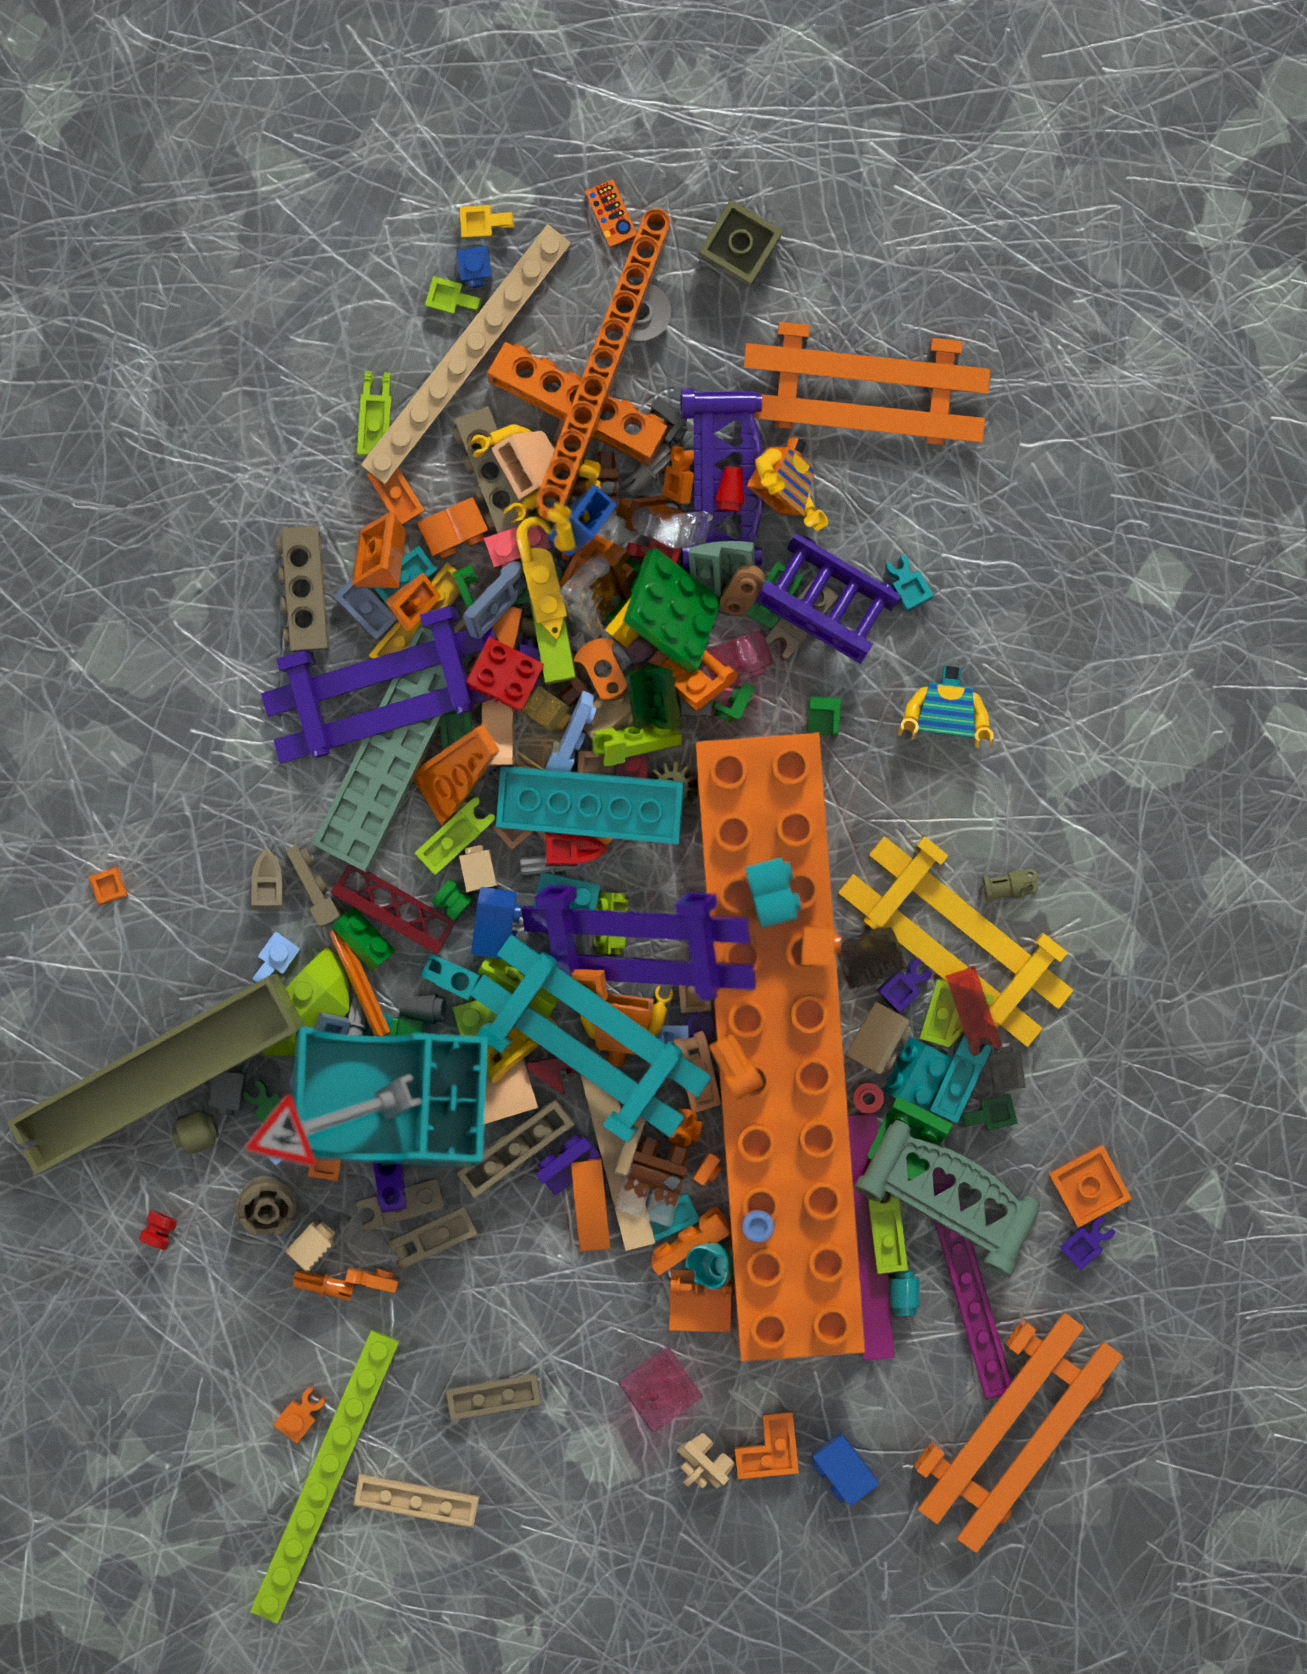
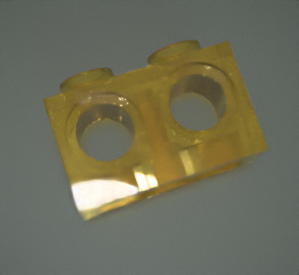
[522,686,571,734]

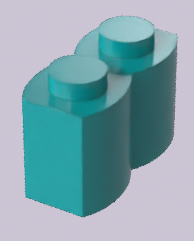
[745,857,802,928]

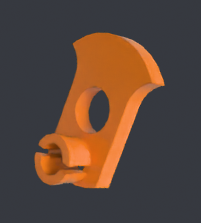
[574,638,627,700]

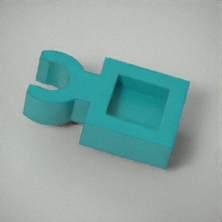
[885,554,934,613]

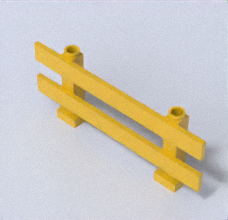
[838,836,1074,1047]

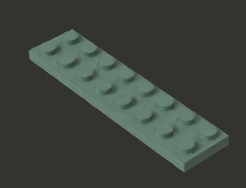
[312,624,474,872]

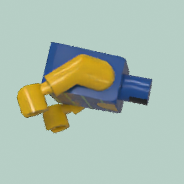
[547,459,617,556]

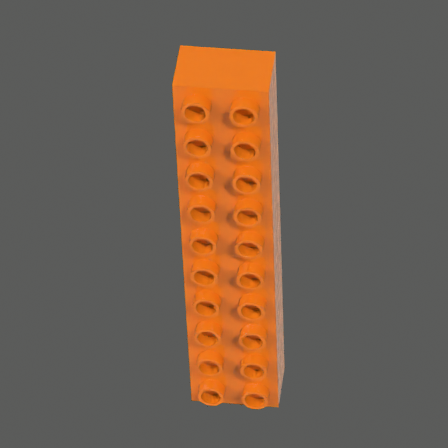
[695,733,865,1362]

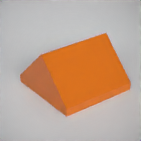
[352,512,406,588]

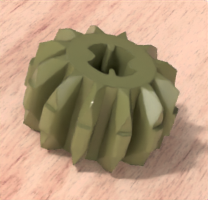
[651,761,698,811]

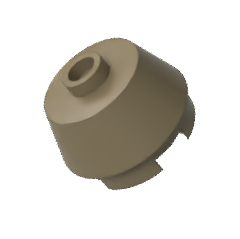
[235,1176,297,1236]

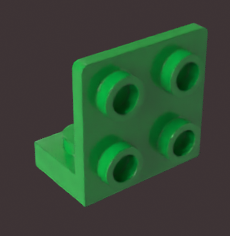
[866,1096,952,1181]

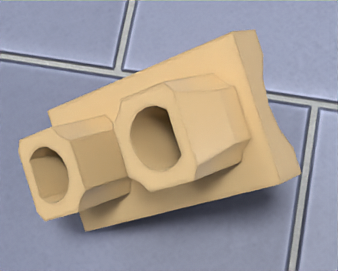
[677,1433,735,1489]

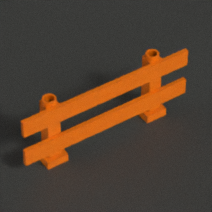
[744,322,991,445]
[913,1312,1123,1553]

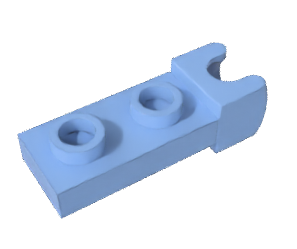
[545,691,597,771]

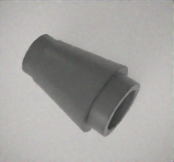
[399,994,446,1024]

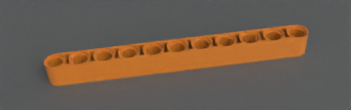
[537,208,670,521]

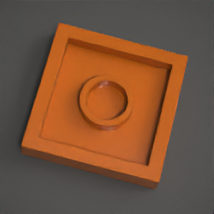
[1048,1144,1132,1228]

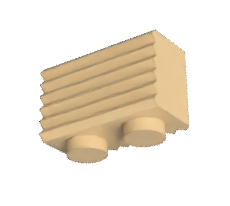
[285,1219,336,1271]

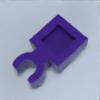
[876,958,932,1013]
[1059,1216,1116,1271]

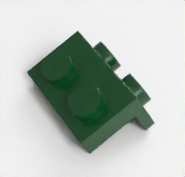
[626,662,681,730]

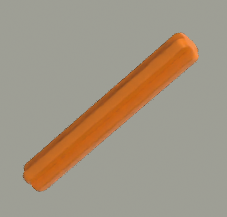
[330,929,390,1036]

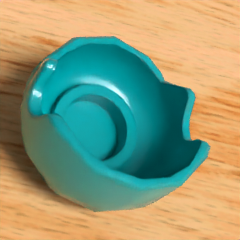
[685,1243,734,1289]

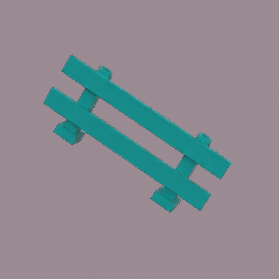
[470,934,712,1143]

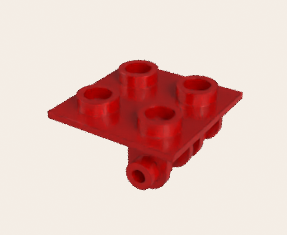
[466,636,544,711]

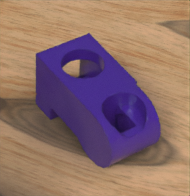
[373,1163,407,1213]

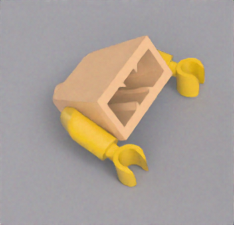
[468,424,561,523]

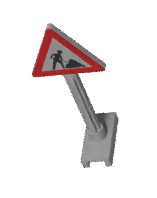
[244,1074,422,1167]

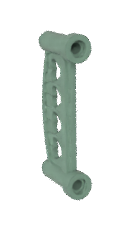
[853,1120,1040,1278]

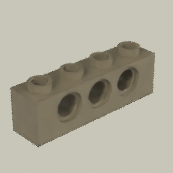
[451,406,531,533]
[276,525,330,652]
[456,1097,574,1198]

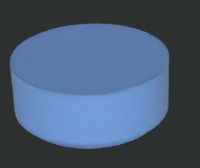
[742,1210,774,1242]

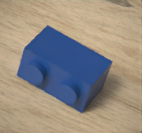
[471,887,522,959]
[811,1432,879,1506]

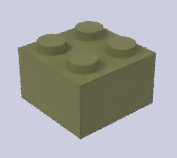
[698,199,783,288]

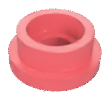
[853,1083,884,1114]

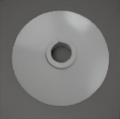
[617,282,671,342]

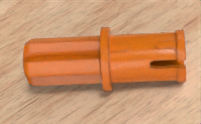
[292,1270,355,1302]

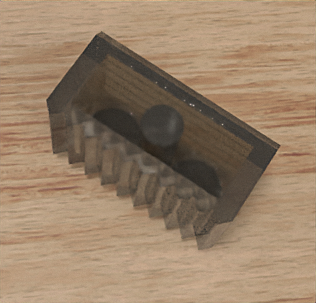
[836,926,907,990]

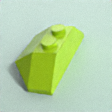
[262,946,350,1056]

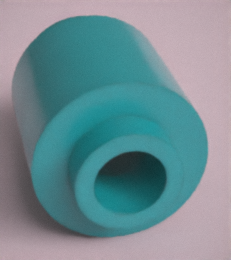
[889,1270,920,1316]

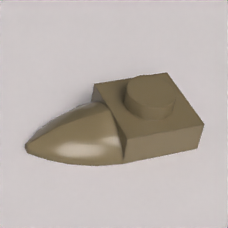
[251,848,282,910]

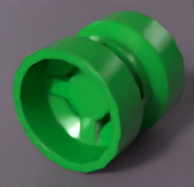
[431,879,473,921]

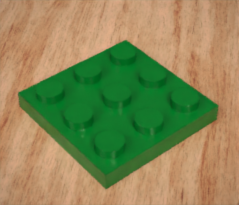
[623,547,720,673]

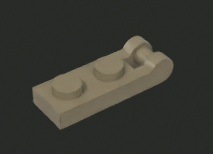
[388,1206,478,1269]

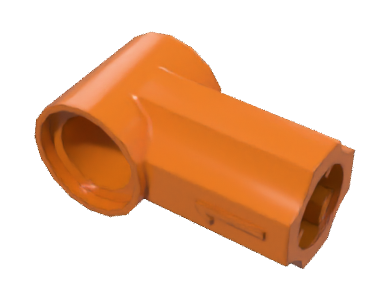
[709,1033,765,1100]

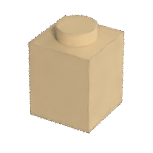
[459,845,498,892]

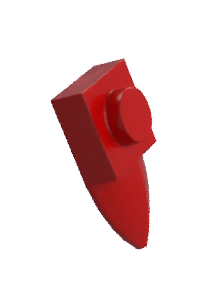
[545,834,608,866]

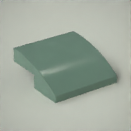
[689,541,755,597]

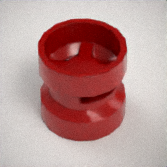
[138,1210,178,1250]

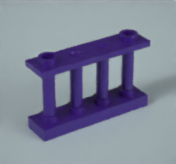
[755,533,901,664]

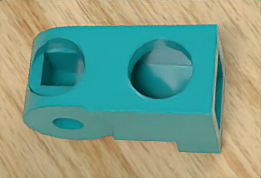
[420,953,482,1001]

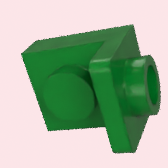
[712,681,755,723]

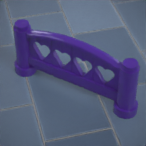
[680,388,764,572]

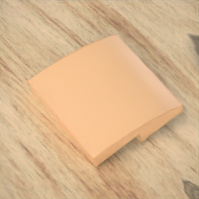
[484,1054,538,1124]

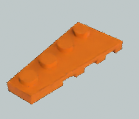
[413,724,500,826]

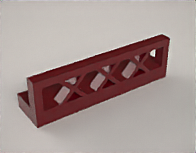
[330,864,456,954]

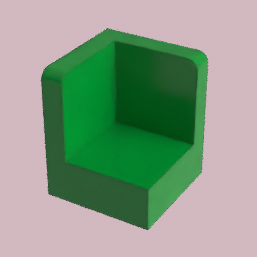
[807,696,841,736]
[389,1016,424,1036]

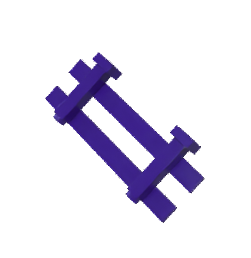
[261,606,496,764]
[521,885,757,1001]

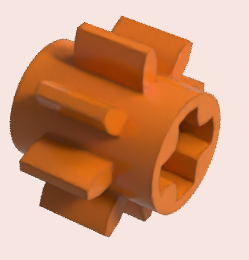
[664,1109,703,1147]

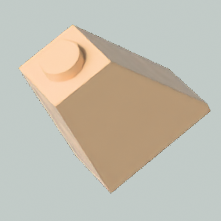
[482,699,515,766]

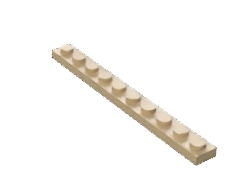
[360,224,571,485]

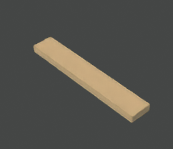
[580,1074,655,1251]

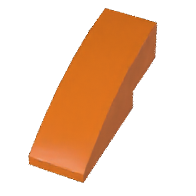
[571,1158,611,1252]

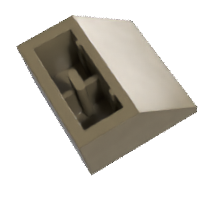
[846,1000,912,1075]

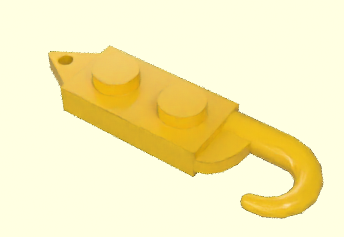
[516,517,567,639]

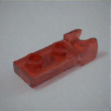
[945,966,1002,1056]

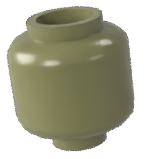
[172,1110,219,1154]

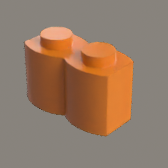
[417,497,490,560]

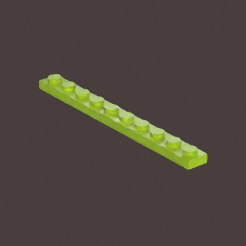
[250,1329,400,1624]

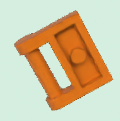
[660,650,737,711]

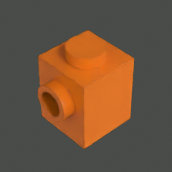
[801,920,841,966]

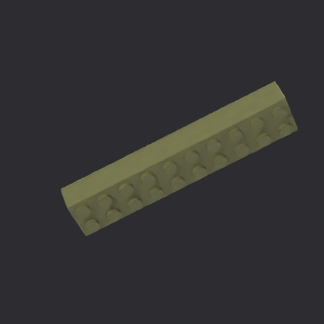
[6,974,306,1176]

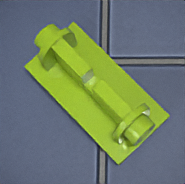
[593,892,628,955]

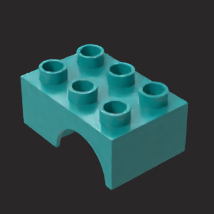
[292,1027,488,1168]

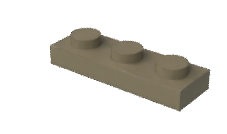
[446,1373,542,1420]

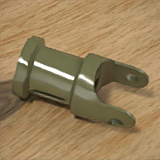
[983,869,1038,903]

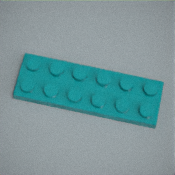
[496,765,685,844]

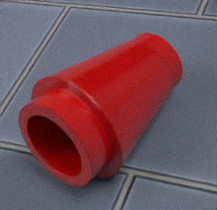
[714,466,745,512]

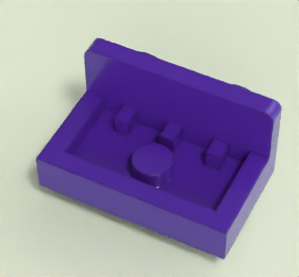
[535,1135,602,1195]

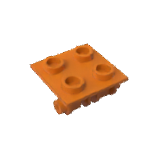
[669,1269,732,1332]

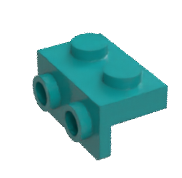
[884,1037,952,1110]

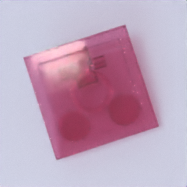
[618,1346,703,1433]

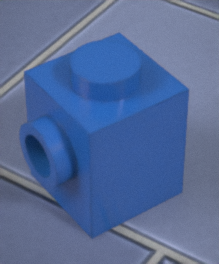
[457,246,493,288]

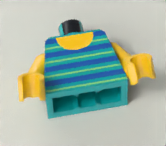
[898,666,994,748]

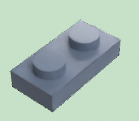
[334,578,398,640]

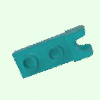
[929,1034,992,1123]

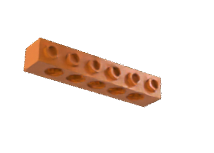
[487,342,667,466]

